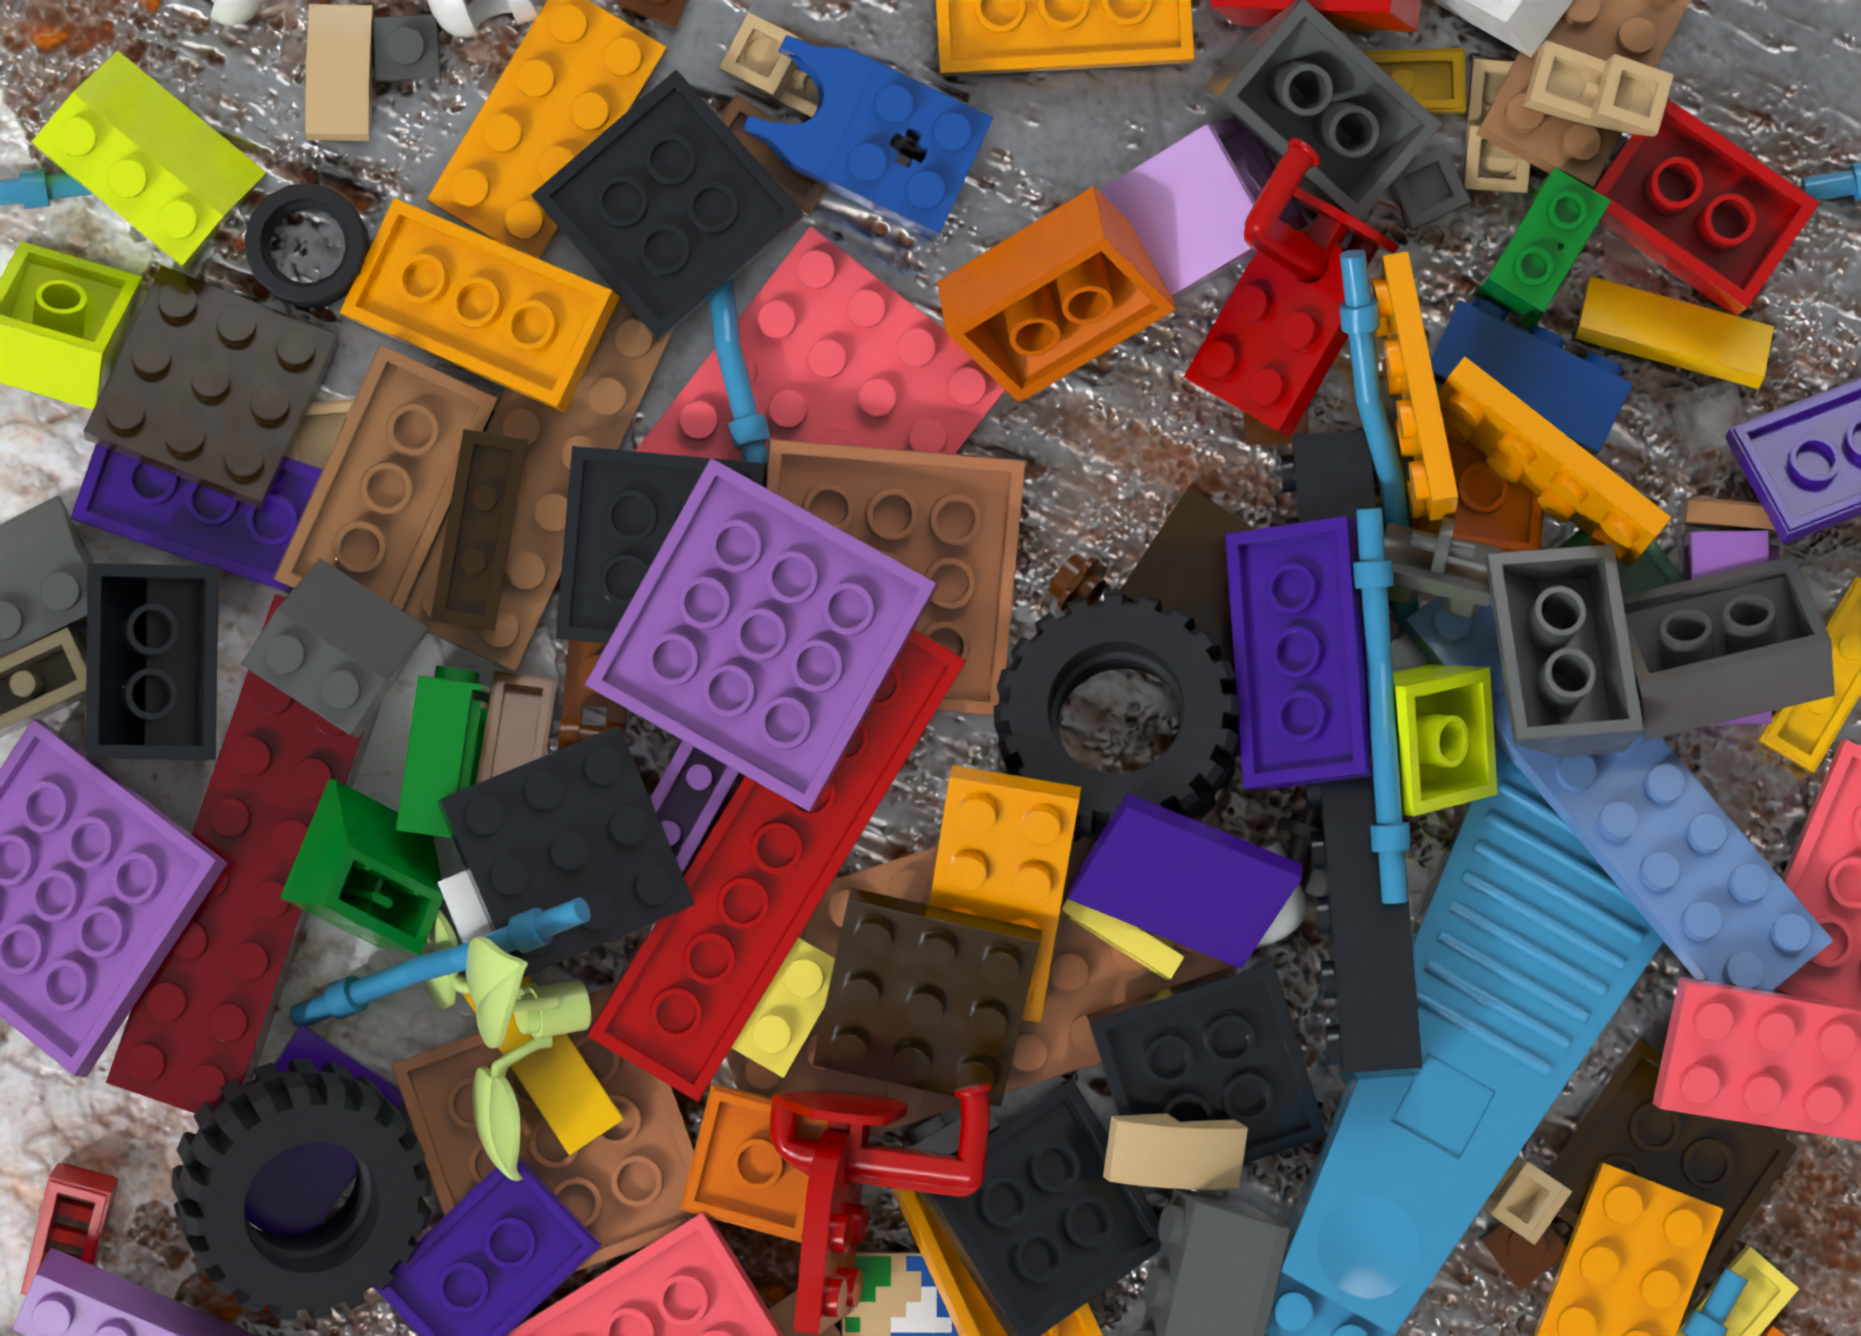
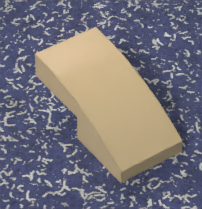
[305,4,375,141]
[719,12,819,119]
[1523,40,1674,137]
[1463,55,1530,193]
[1103,1113,1248,1190]
[1482,1156,1572,1245]

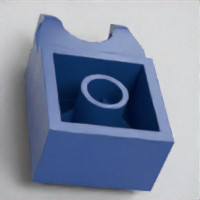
[741,35,994,239]

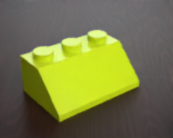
[31,50,267,271]

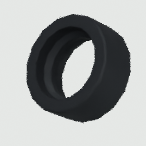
[245,183,370,308]

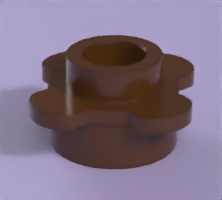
[1049,554,1107,615]

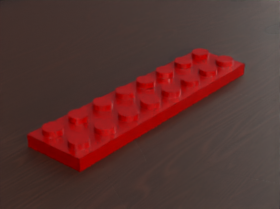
[587,629,966,1102]

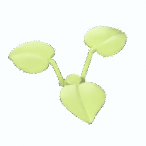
[419,910,591,1181]

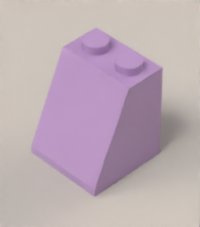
[1099,118,1308,300]

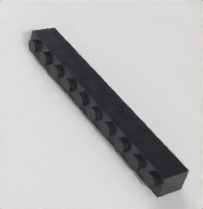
[1280,430,1423,1080]

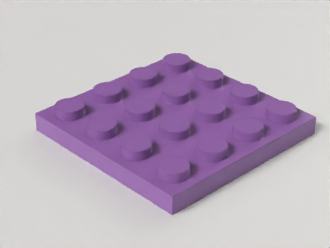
[585,458,939,812]
[0,719,228,1078]

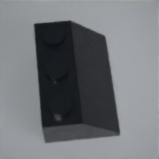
[84,563,219,761]

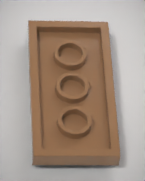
[1476,0,1691,189]
[273,344,498,610]

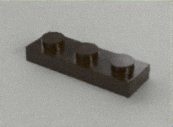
[431,429,528,632]

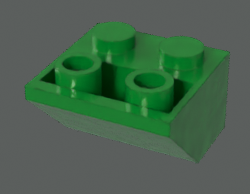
[280,779,444,955]

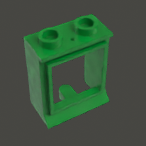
[1472,167,1611,329]
[396,665,492,838]

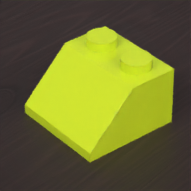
[0,241,142,410]
[1393,664,1498,816]

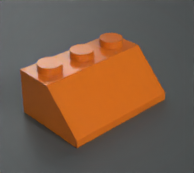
[937,186,1176,403]

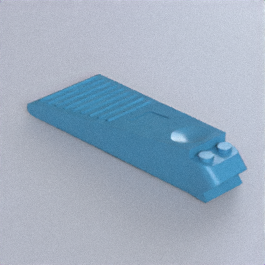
[1265,740,1663,1336]

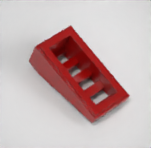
[20,1163,119,1295]

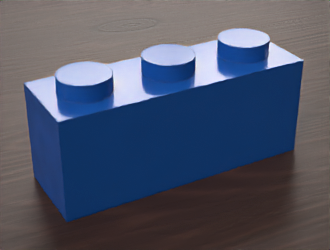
[1430,297,1633,456]

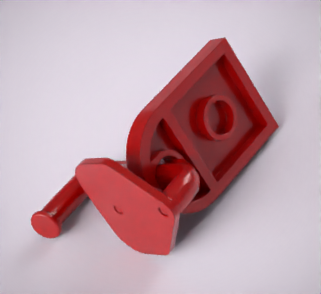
[1184,137,1400,438]
[769,1083,992,1335]

